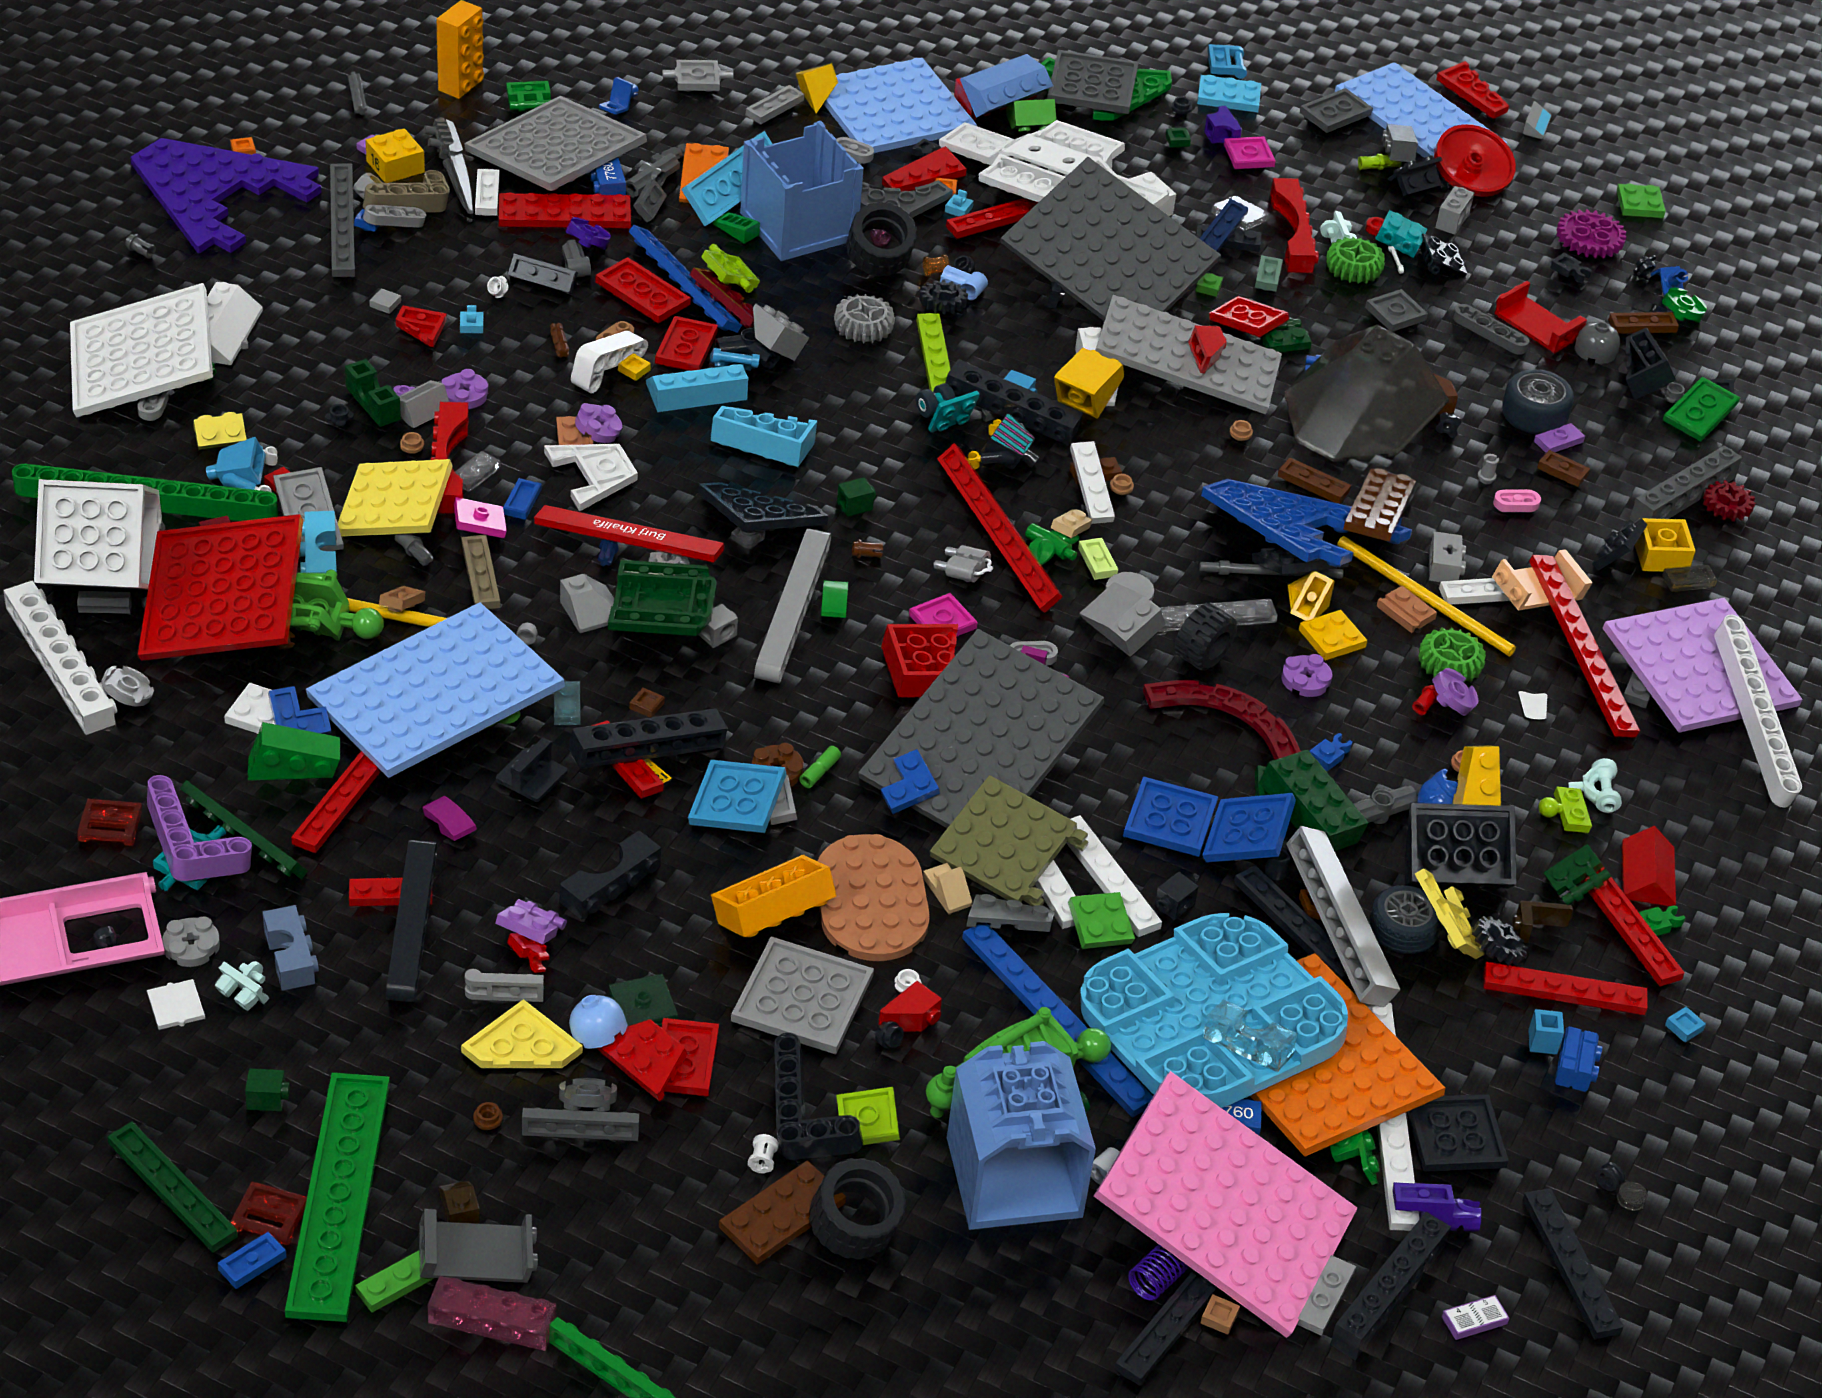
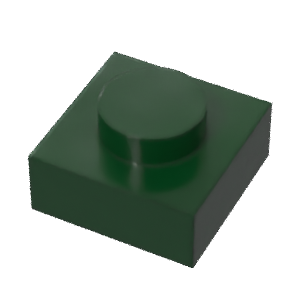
[1165,128,1191,148]

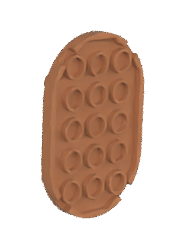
[818,834,929,961]

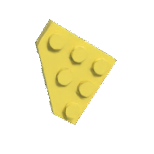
[461,999,583,1068]

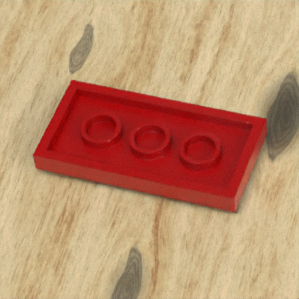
[595,257,691,323]

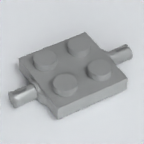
[662,60,733,92]

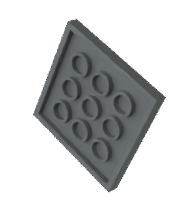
[1047,50,1139,114]

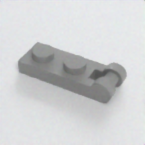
[465,969,544,1002]

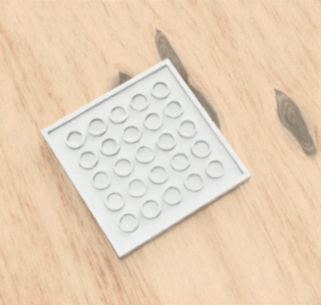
[70,283,213,417]

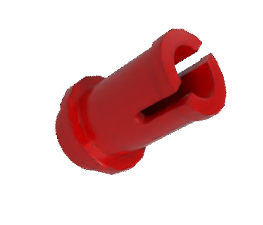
[1412,685,1438,715]

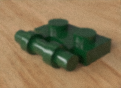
[1262,317,1312,352]
[1543,844,1611,905]

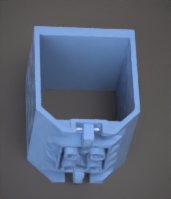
[947,1041,1096,1230]

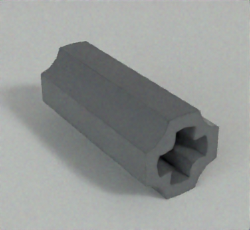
[77,591,132,614]

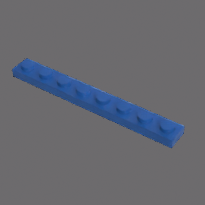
[629,225,742,333]

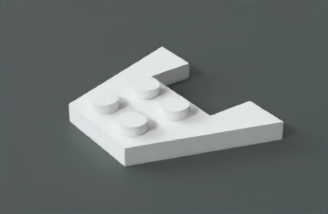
[544,444,638,511]

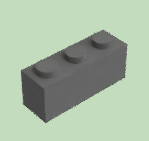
[1381,124,1418,162]

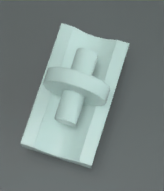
[1320,211,1357,243]
[215,961,269,1011]

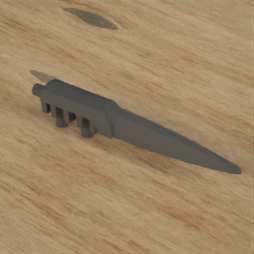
[423,117,473,214]

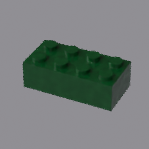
[1259,749,1369,851]

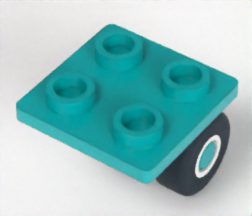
[916,383,980,433]

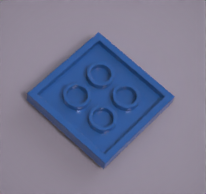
[1123,777,1218,857]
[1203,793,1296,862]

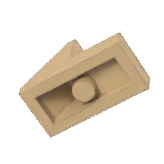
[923,863,972,914]

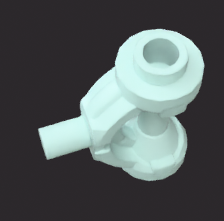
[1568,758,1622,813]

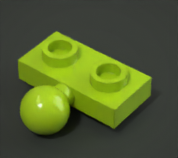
[1538,787,1592,833]

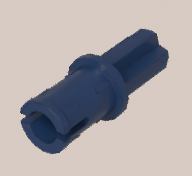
[598,539,619,567]

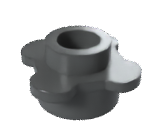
[1661,383,1685,403]

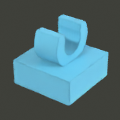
[945,189,974,216]
[460,305,483,333]

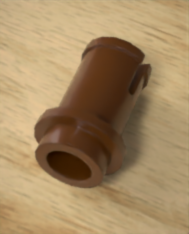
[852,539,883,559]

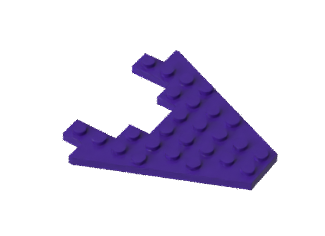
[130,138,322,254]

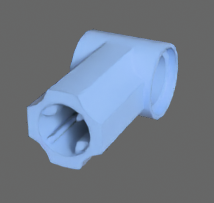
[940,265,988,300]

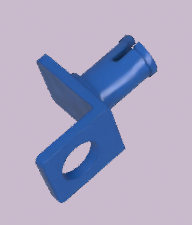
[599,77,639,114]
[1650,266,1688,296]

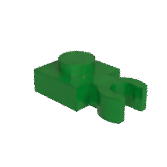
[1639,905,1685,936]

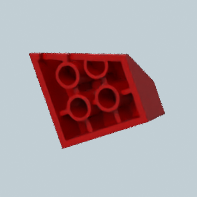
[881,624,958,698]

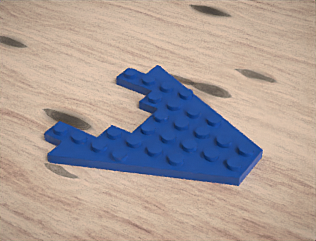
[1201,479,1412,567]

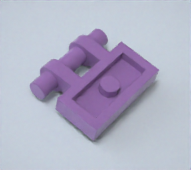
[495,899,567,944]

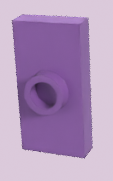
[1534,423,1585,453]

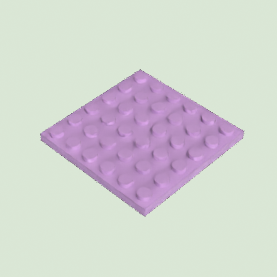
[1603,598,1803,732]

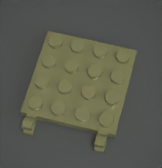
[930,775,1088,906]

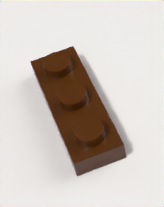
[1608,312,1679,334]
[1278,458,1351,504]

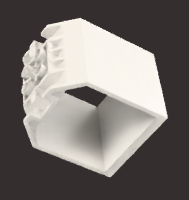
[34,479,162,590]

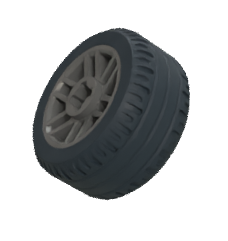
[1369,885,1441,954]

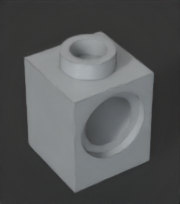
[698,604,738,648]

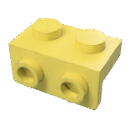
[193,412,247,450]

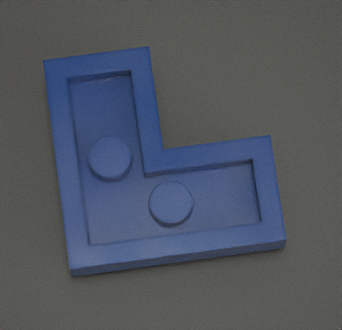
[268,686,331,734]
[881,749,940,814]

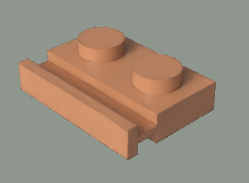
[556,416,593,445]
[1377,586,1437,633]

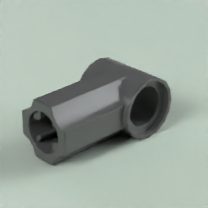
[562,240,591,278]

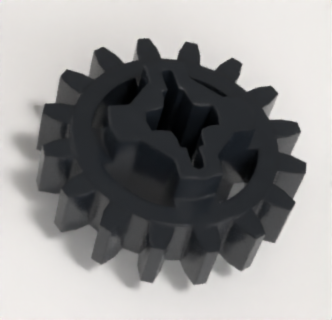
[919,280,968,314]
[1472,916,1528,966]

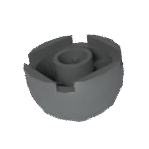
[1574,322,1620,364]

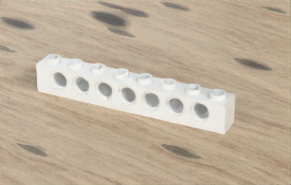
[4,581,117,735]

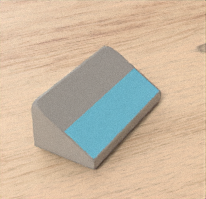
[1523,101,1551,139]

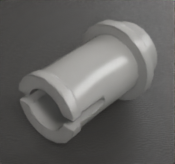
[1478,454,1499,484]

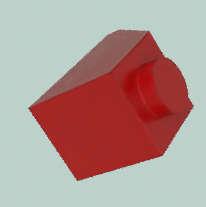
[1188,325,1227,373]
[878,981,942,1032]

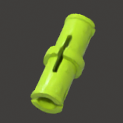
[1358,154,1402,170]

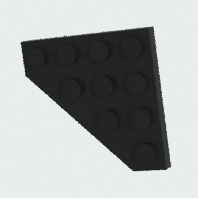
[698,482,828,533]

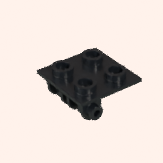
[1420,233,1467,275]

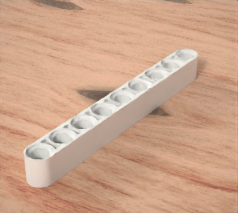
[1714,614,1802,807]

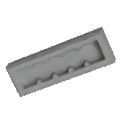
[1297,1255,1356,1336]

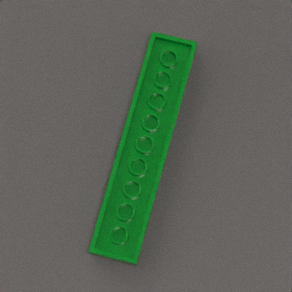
[285,1073,390,1322]

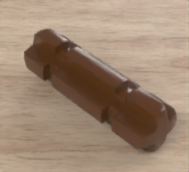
[550,322,569,358]

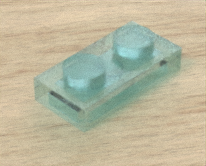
[554,681,580,725]

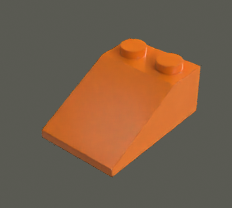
[679,143,729,203]

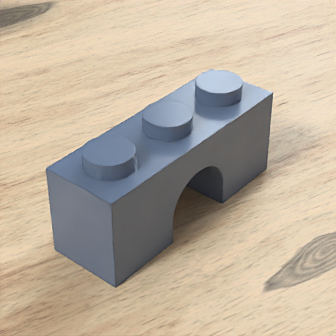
[263,905,319,991]

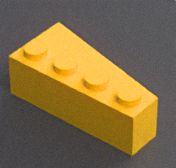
[1452,746,1501,806]

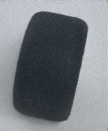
[1502,369,1574,435]

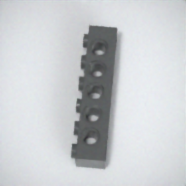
[1630,445,1742,522]

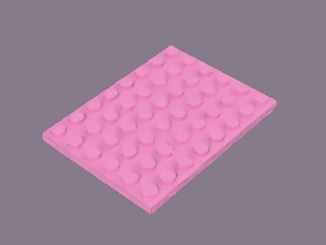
[1094,1071,1357,1338]

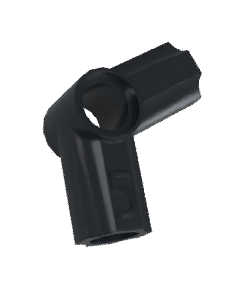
[715,328,780,370]

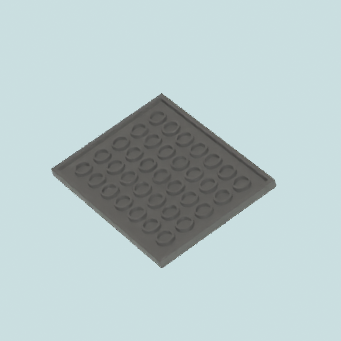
[1001,157,1221,321]
[858,629,1104,828]

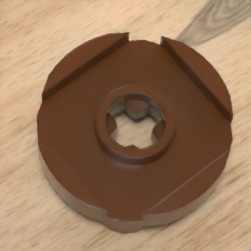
[752,743,804,787]

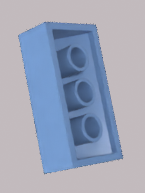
[960,54,1053,118]

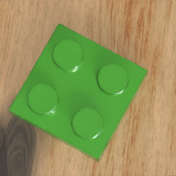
[1617,184,1666,218]
[1068,892,1135,949]

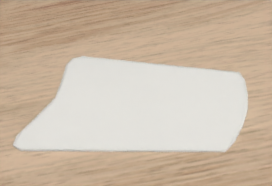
[1519,691,1547,719]

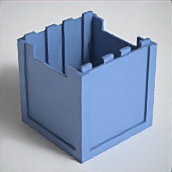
[740,121,863,261]

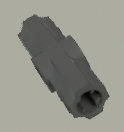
[626,153,680,198]
[1354,786,1417,824]

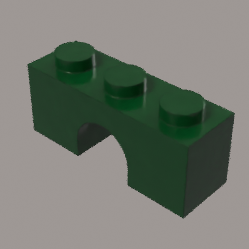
[345,359,401,427]

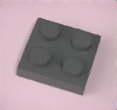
[1365,289,1428,332]

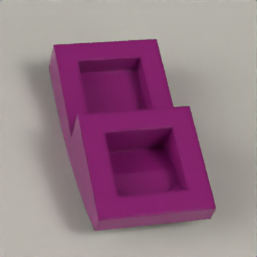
[422,796,477,841]

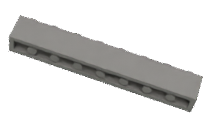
[1286,826,1400,1007]

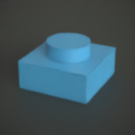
[1665,1007,1706,1042]

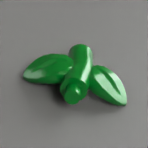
[1025,523,1079,565]

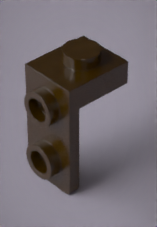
[1512,901,1573,943]

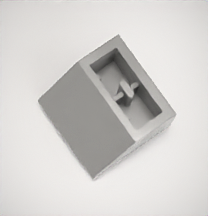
[753,304,809,361]

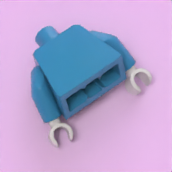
[206,437,278,492]

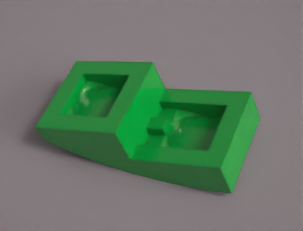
[821,580,848,618]

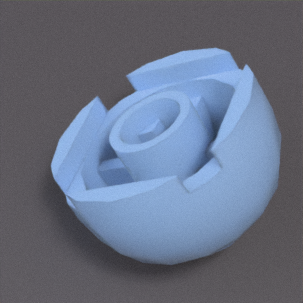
[569,995,628,1049]

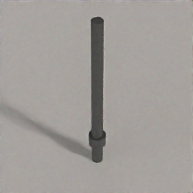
[1199,560,1343,579]

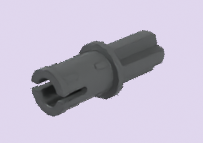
[395,533,433,566]

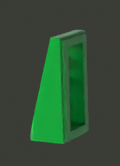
[713,212,760,244]

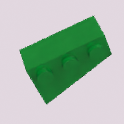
[248,722,340,780]

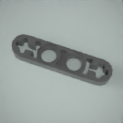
[1453,304,1529,354]

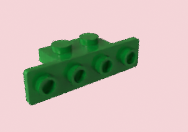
[1330,1129,1380,1185]

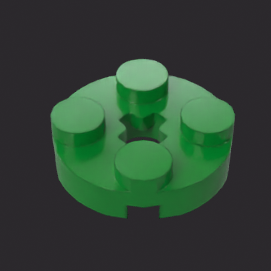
[1662,288,1707,322]

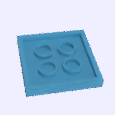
[688,760,787,833]

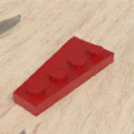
[1436,61,1509,119]
[882,146,966,192]

